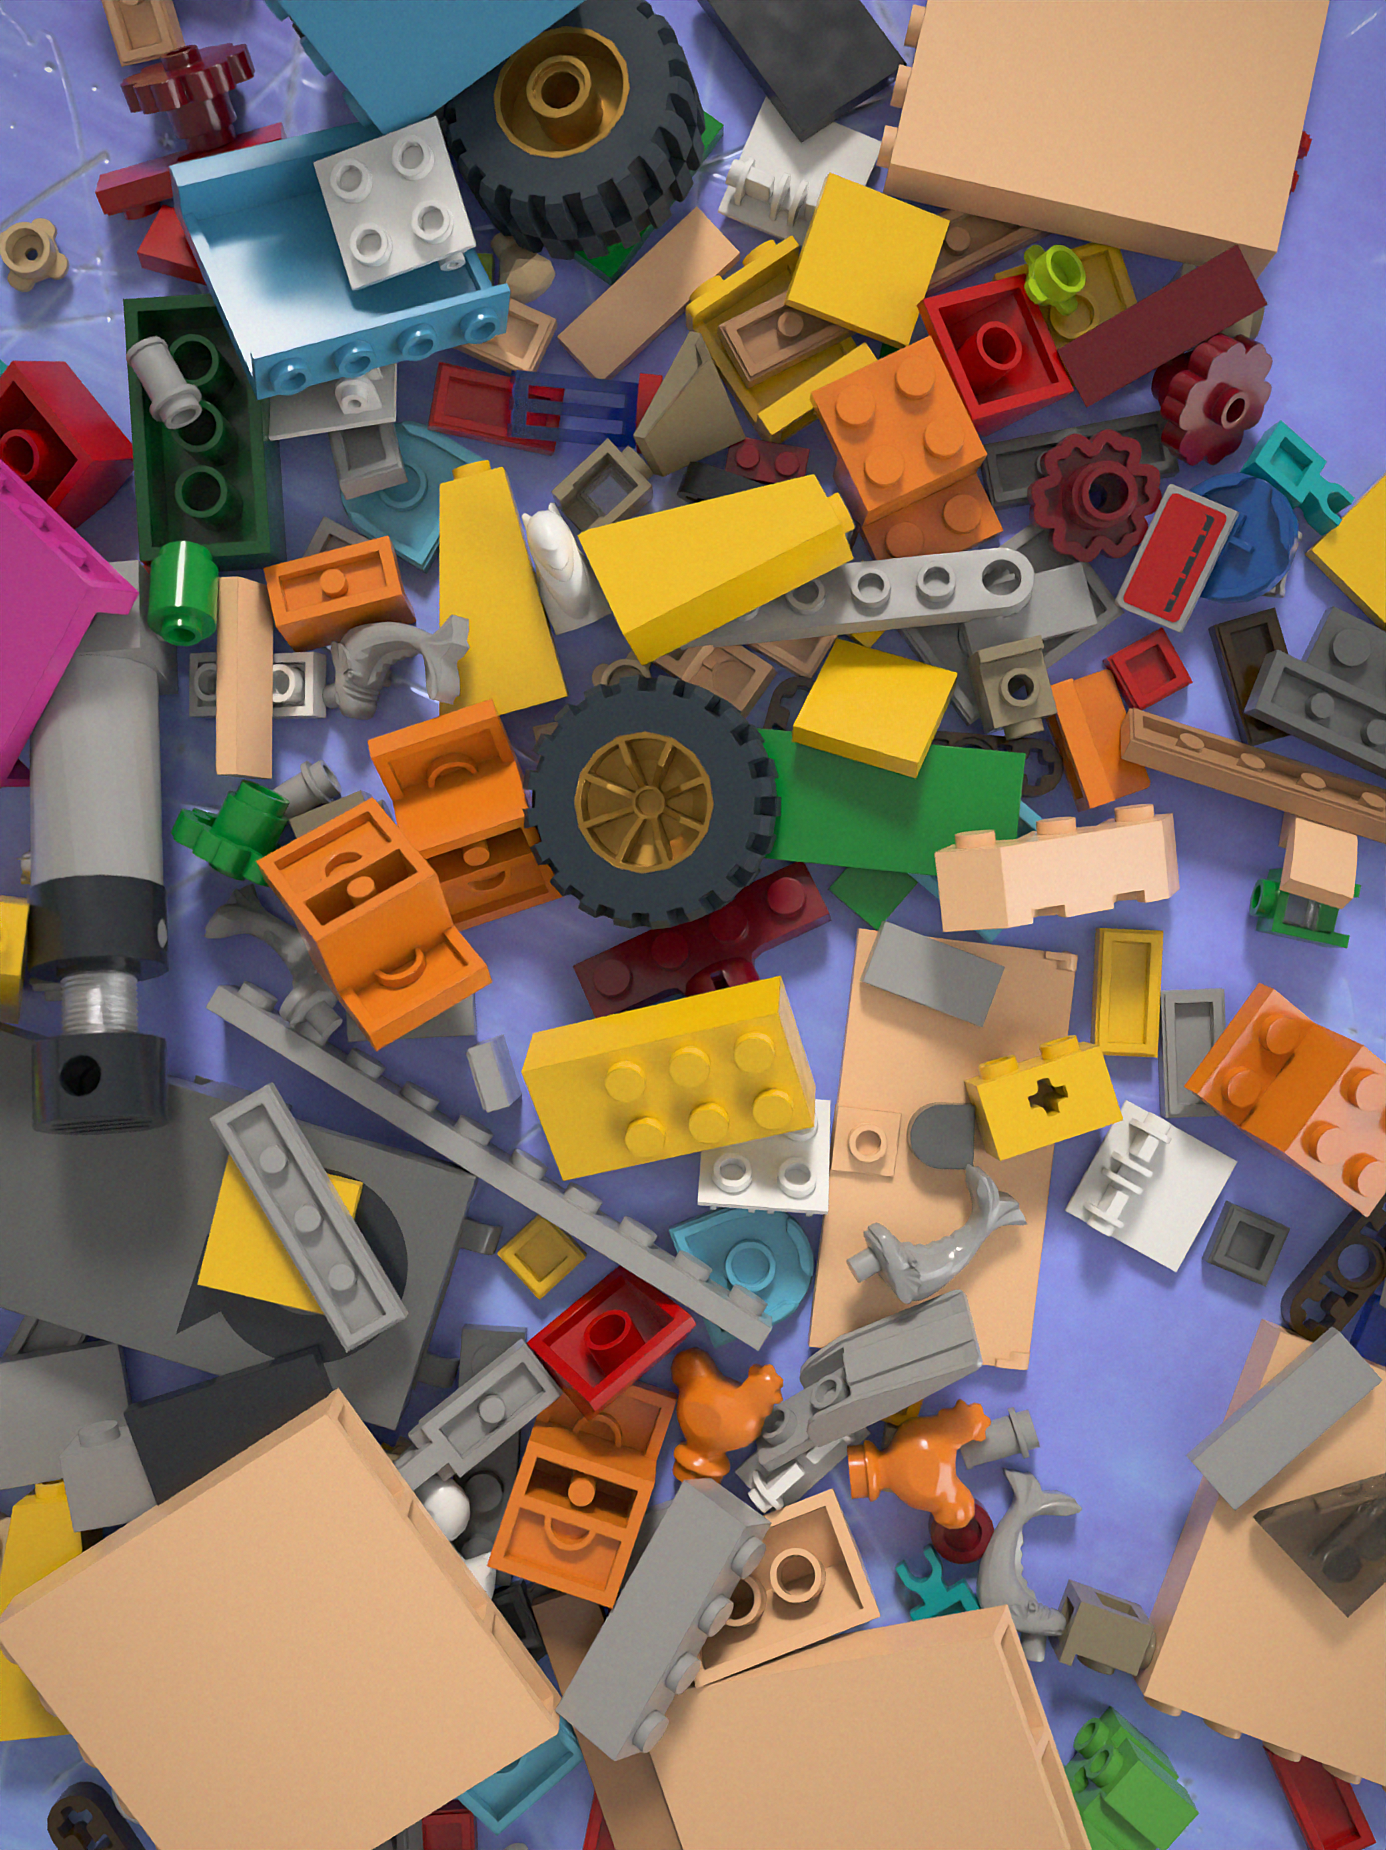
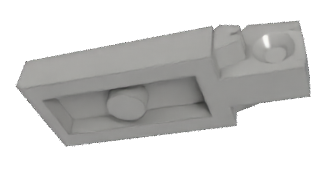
[392,1338,563,1491]

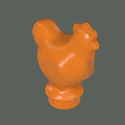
[670,1347,783,1485]
[847,1399,991,1529]

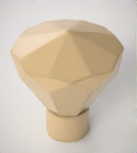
[490,232,556,304]

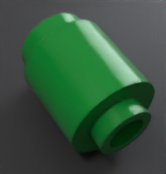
[147,541,219,646]

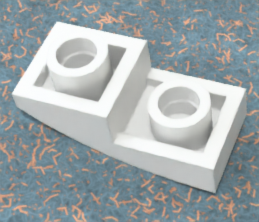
[189,652,327,719]

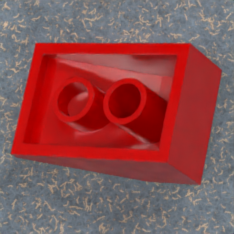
[0,361,134,530]

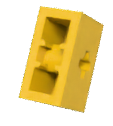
[964,1035,1123,1161]

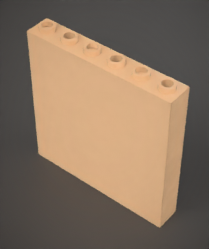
[876,0,1330,280]
[1132,1319,1386,1792]
[0,1388,562,1850]
[649,1605,1092,1850]

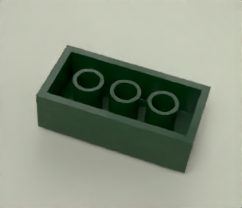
[123,293,287,572]

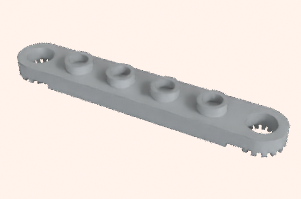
[675,548,1035,650]

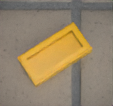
[1090,928,1163,1058]

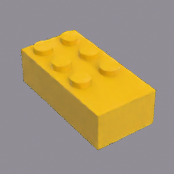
[521,976,816,1181]

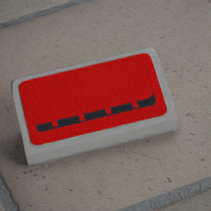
[1114,484,1239,633]

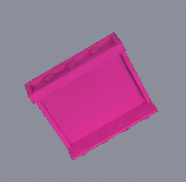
[0,459,139,788]

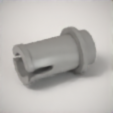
[126,337,202,429]
[272,760,342,826]
[960,1407,1040,1470]

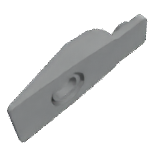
[756,1289,983,1471]

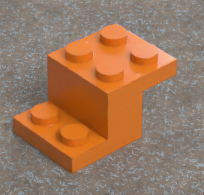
[809,335,1003,561]
[367,699,564,932]
[256,797,492,1051]
[1184,983,1386,1218]
[487,1381,677,1609]

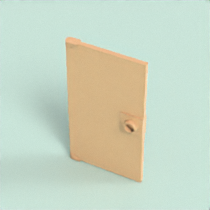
[807,928,1078,1370]

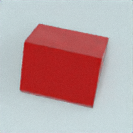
[916,273,1074,437]
[526,1265,696,1422]

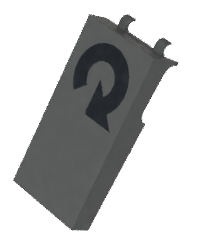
[0,1022,503,1431]

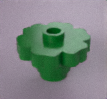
[170,779,290,887]

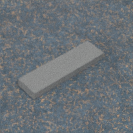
[209,1082,408,1352]

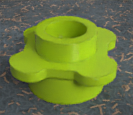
[1024,245,1086,316]

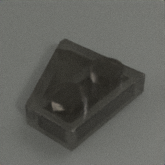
[1253,1473,1386,1618]

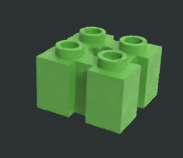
[1062,1705,1199,1850]

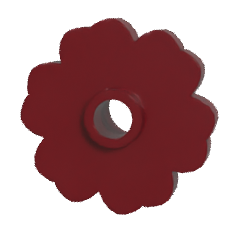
[120,43,256,153]
[1151,333,1273,466]
[1027,429,1162,563]

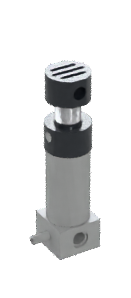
[27,560,210,1135]

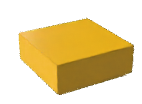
[496,1214,587,1300]

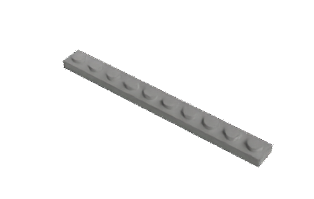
[205,981,772,1351]

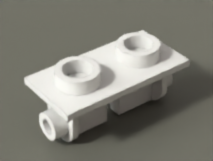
[735,1427,871,1513]

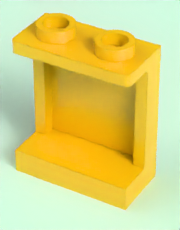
[685,236,877,444]

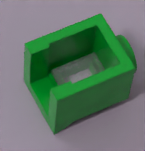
[1249,868,1361,948]

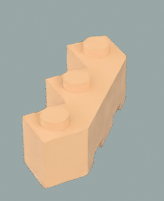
[935,804,1180,932]

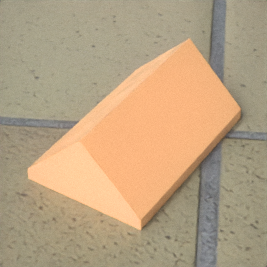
[694,1488,881,1688]

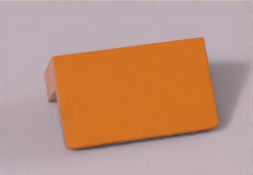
[263,535,416,652]
[1045,669,1150,812]

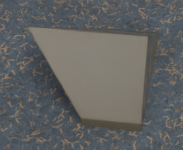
[633,331,746,477]

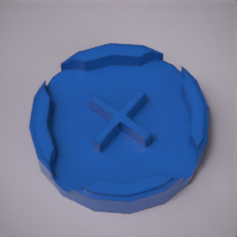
[1189,472,1299,604]

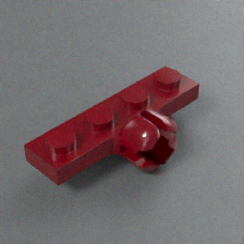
[573,862,831,1018]

